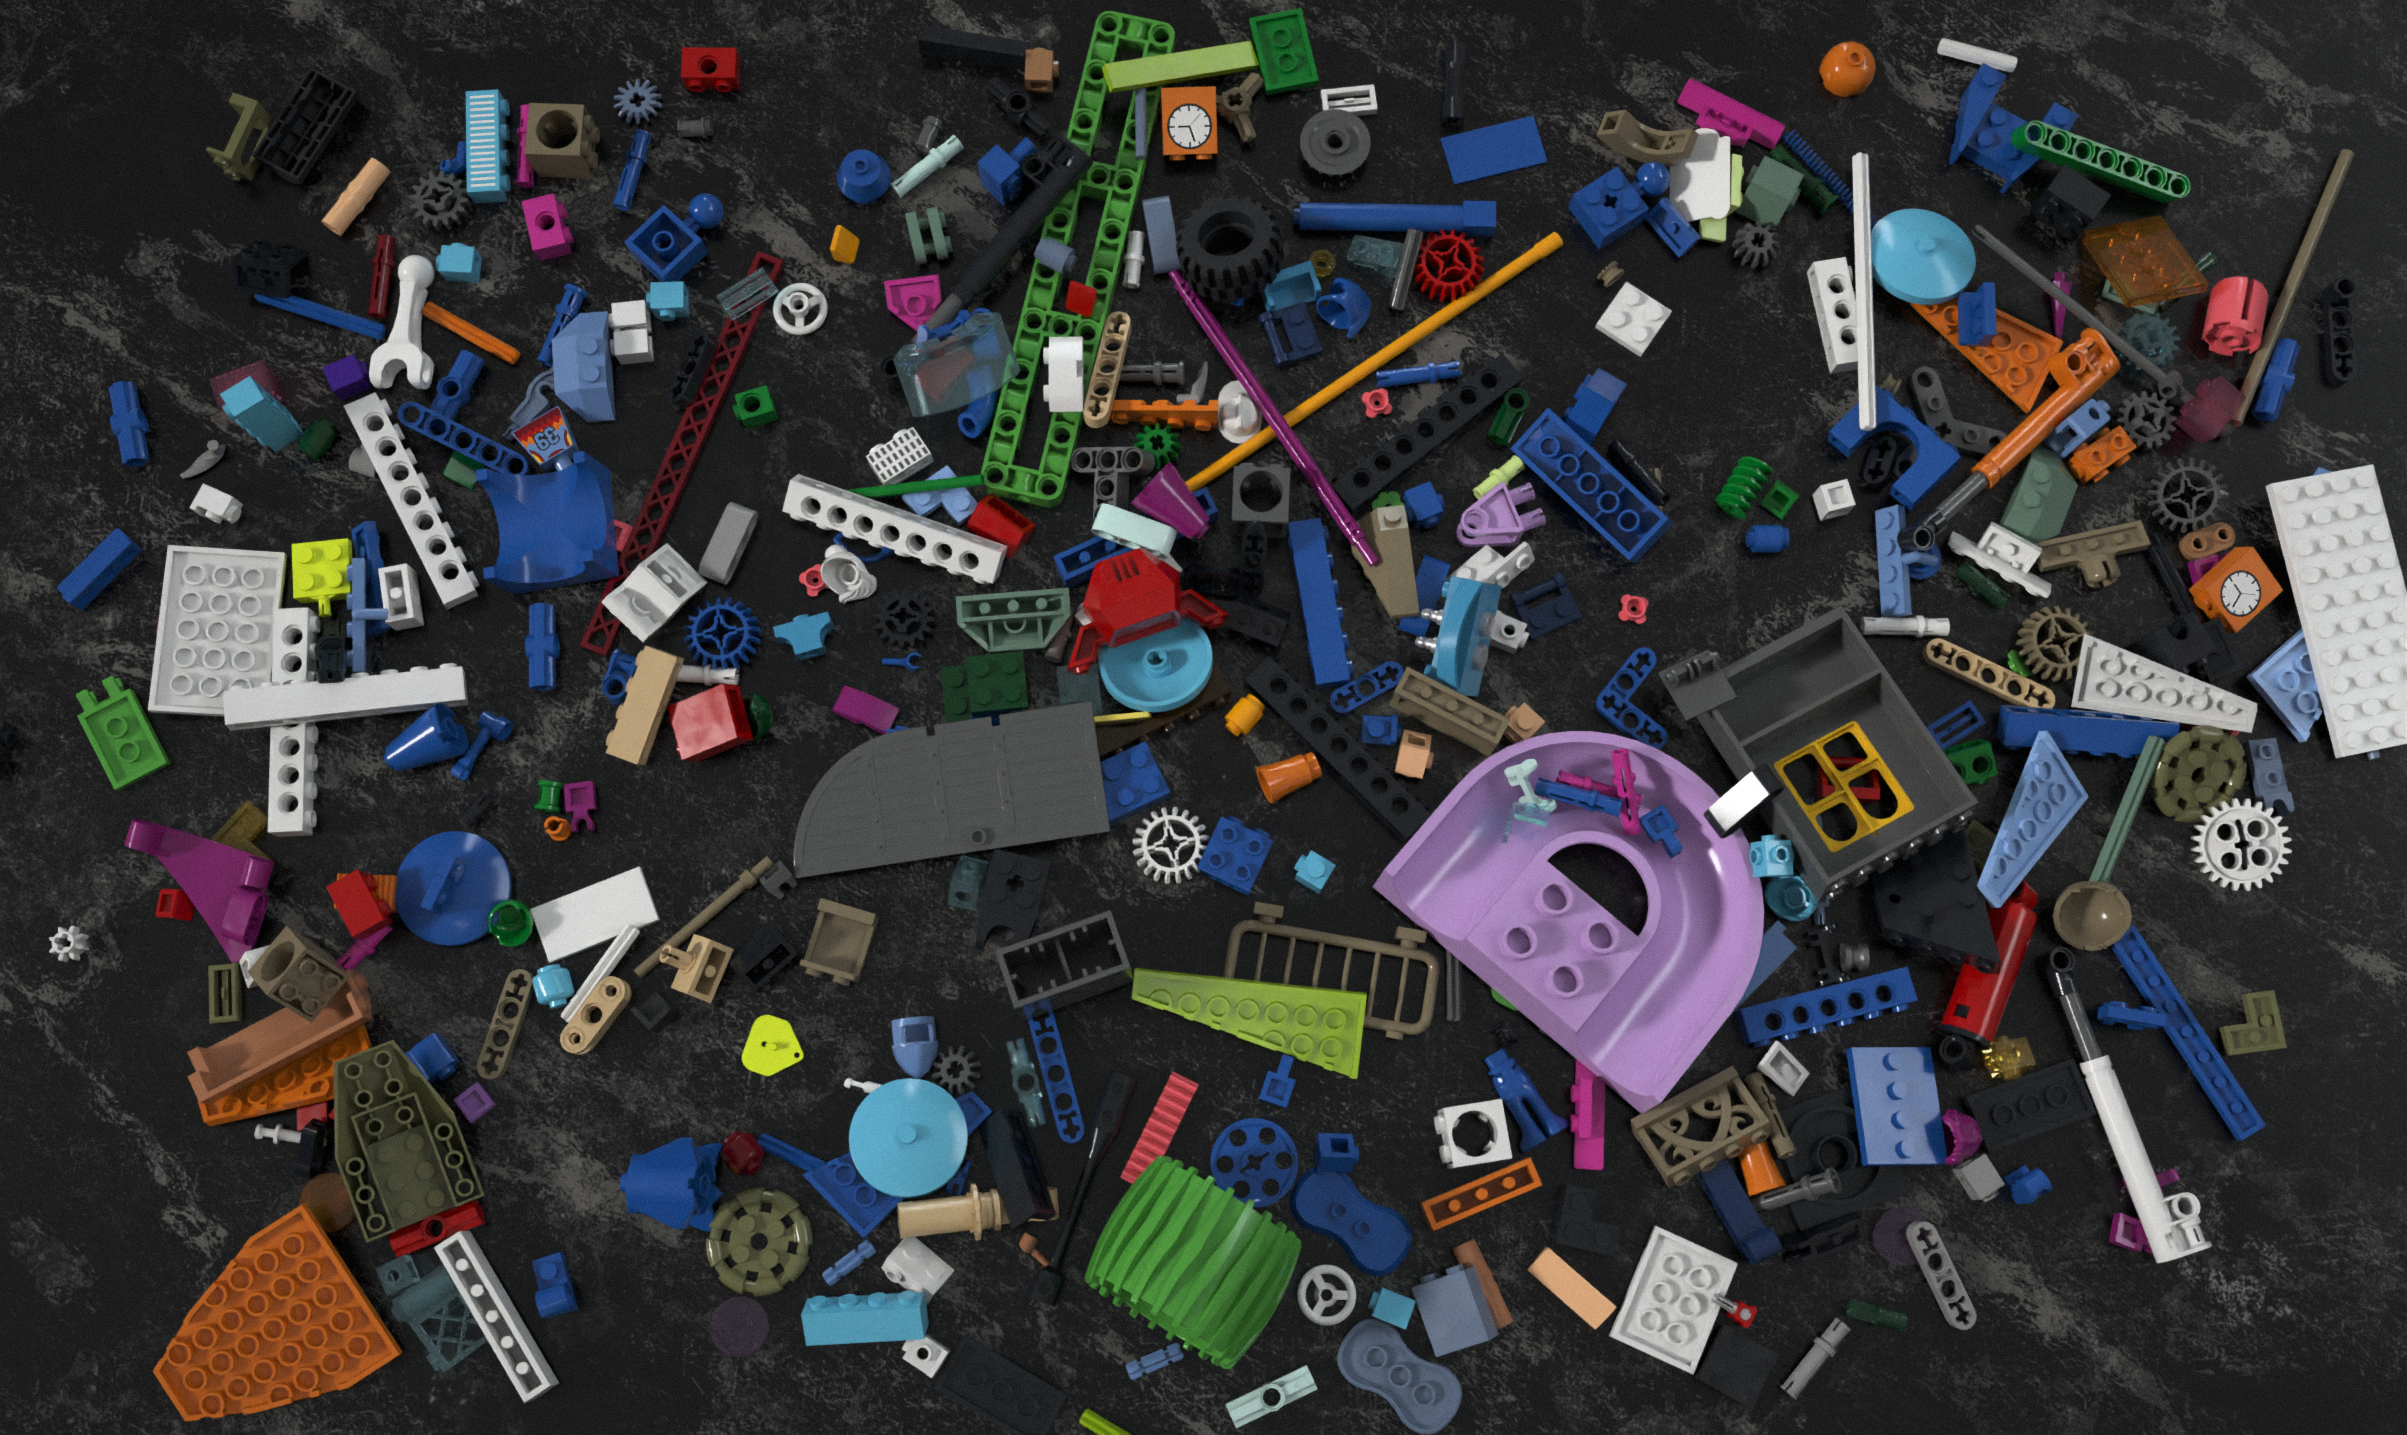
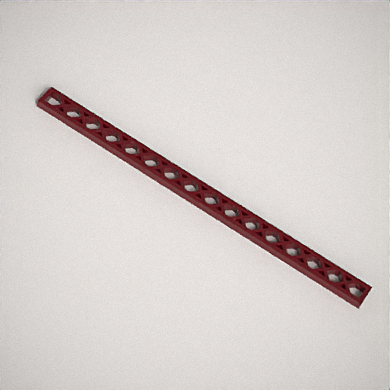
[580,251,784,658]

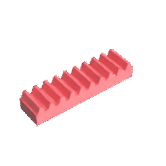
[1120,1072,1199,1184]

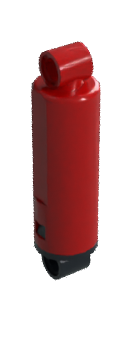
[1938,879,2038,1072]

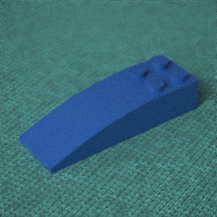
[1511,408,1674,564]

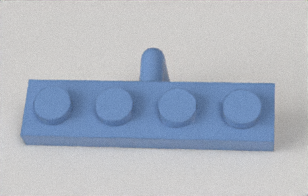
[1875,505,1938,617]
[347,558,388,672]

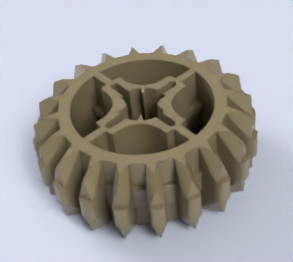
[2016,606,2094,682]

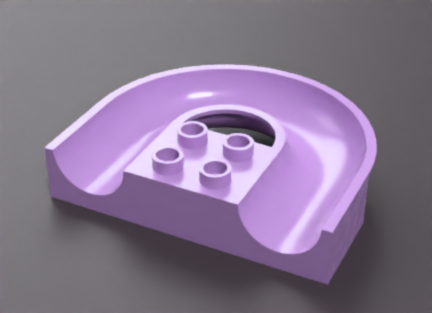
[1373,731,1764,1114]

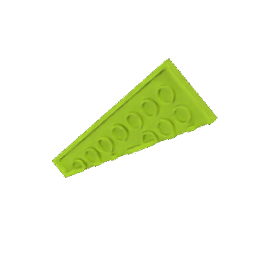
[1132,968,1367,1079]

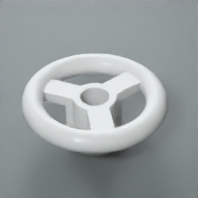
[773,283,828,335]
[1297,1265,1356,1326]

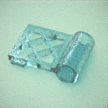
[391,1263,488,1373]

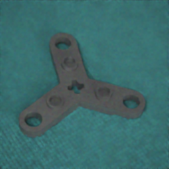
[1892,366,2007,481]

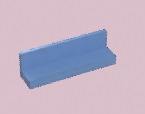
[1729,920,1796,1016]

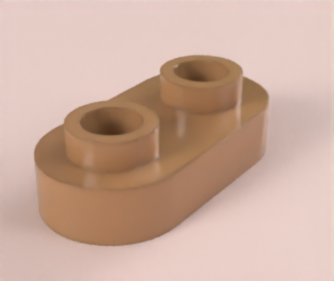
[2178,522,2236,561]

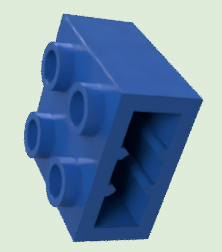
[1197,816,1273,896]

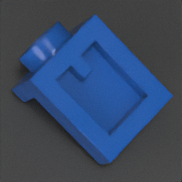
[1361,714,1403,747]

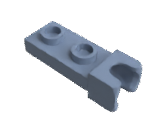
[2244,738,2294,817]

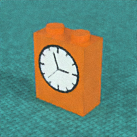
[1161,86,1218,160]
[2189,547,2283,633]

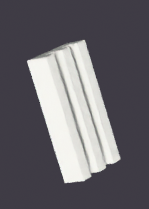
[1320,84,1377,116]

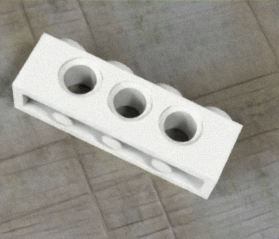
[1807,257,1858,374]

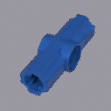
[2251,338,2300,422]
[429,350,485,433]
[109,381,150,467]
[525,603,560,691]

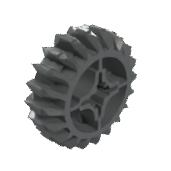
[2147,457,2228,533]

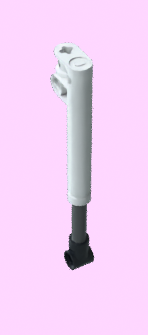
[2037,947,2212,1263]

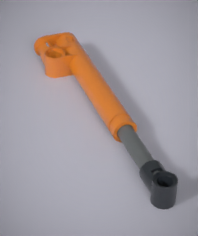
[1897,328,2120,552]

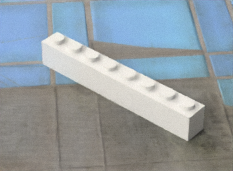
[222,663,468,731]

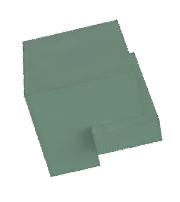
[1735,156,1804,231]

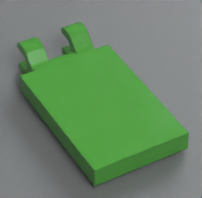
[76,675,171,791]

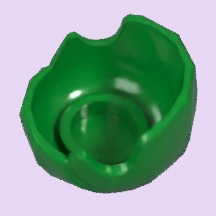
[488,899,534,947]

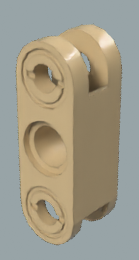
[560,976,632,1055]

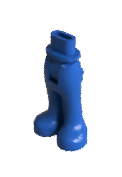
[1484,1048,1570,1154]

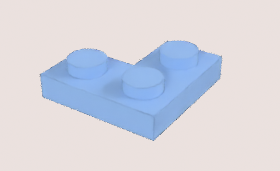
[903,465,978,526]

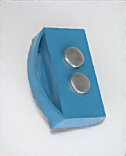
[1415,576,1502,696]

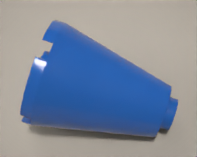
[384,703,469,772]

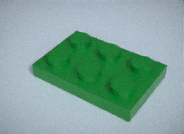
[1249,8,1319,95]

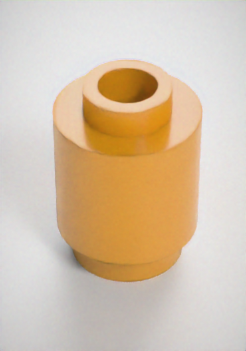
[1224,693,1265,736]

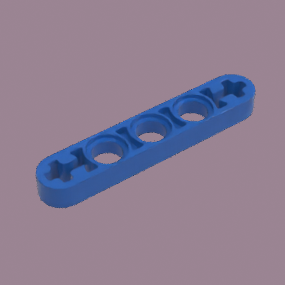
[1028,1011,1085,1144]

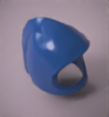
[1316,278,1371,339]

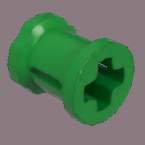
[534,780,564,813]

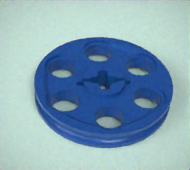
[1210,1118,1298,1207]

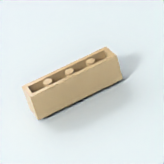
[606,646,684,765]

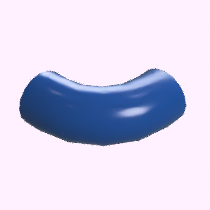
[958,365,998,438]

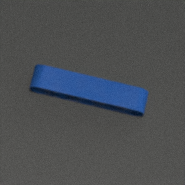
[398,401,531,475]

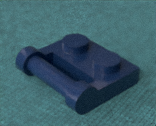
[1258,301,1323,368]
[1509,572,1582,641]

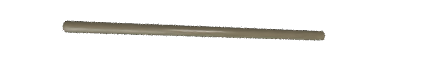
[2228,149,2354,427]

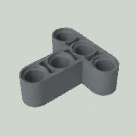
[1070,447,1155,521]

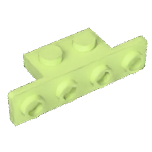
[1699,154,1744,243]

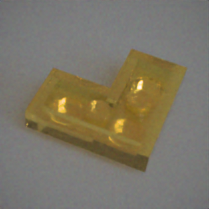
[210,800,272,860]

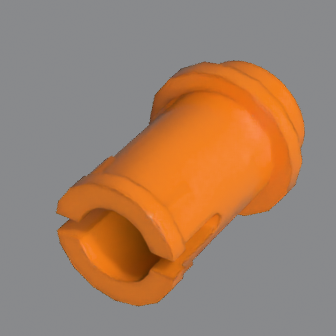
[544,816,571,841]

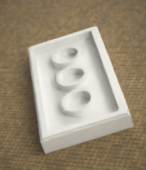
[530,867,660,963]

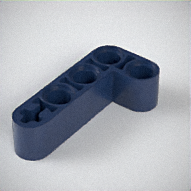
[1696,1158,1782,1265]

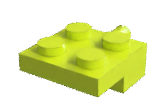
[292,538,352,618]

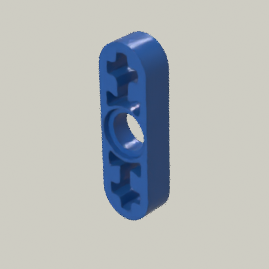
[1329,661,1404,716]

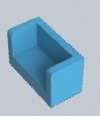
[1261,260,1322,311]

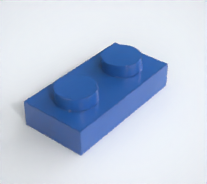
[1645,197,1702,257]

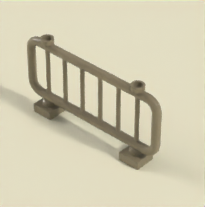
[1222,902,1440,1040]

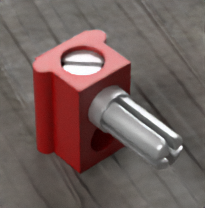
[1711,1293,1757,1328]

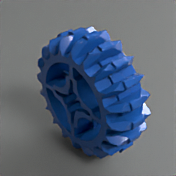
[684,598,761,670]

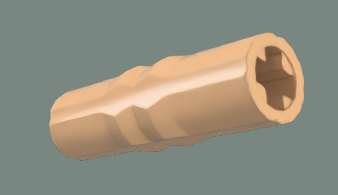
[322,158,391,236]

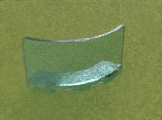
[893,312,1020,418]

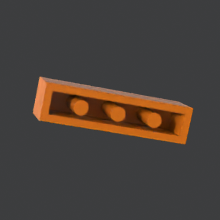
[1419,1157,1542,1231]

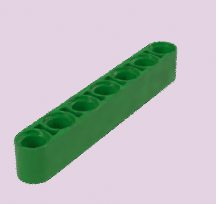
[2011,120,2191,203]

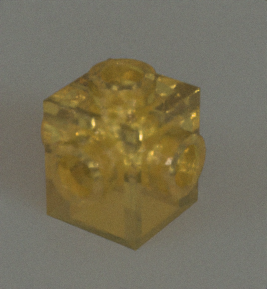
[1982,1036,2036,1081]

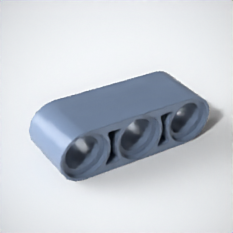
[1142,196,1181,275]

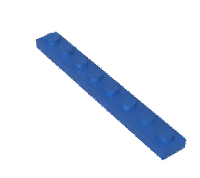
[2110,924,2266,1141]

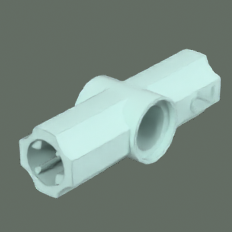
[1226,1365,1317,1428]

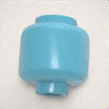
[532,964,575,1009]

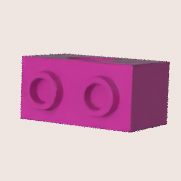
[522,193,573,261]

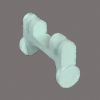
[1504,759,1557,815]

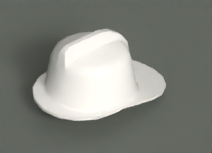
[1218,380,1262,444]

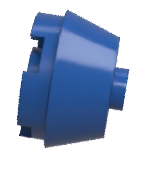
[837,149,891,204]

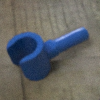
[882,652,922,672]

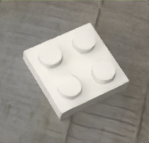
[1595,282,1672,357]

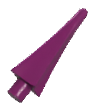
[2049,271,2072,340]

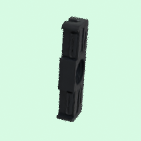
[316,617,348,684]

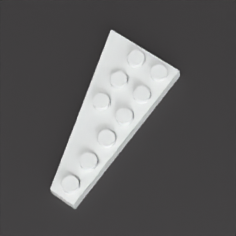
[2071,633,2257,733]

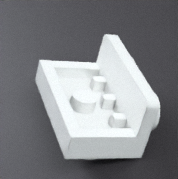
[881,1237,955,1306]

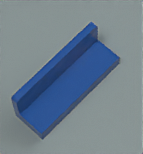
[57,528,142,611]

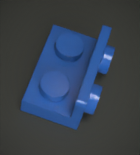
[1957,282,1997,347]

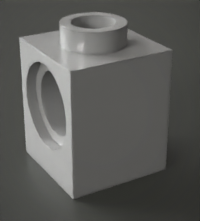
[1952,1154,2005,1202]

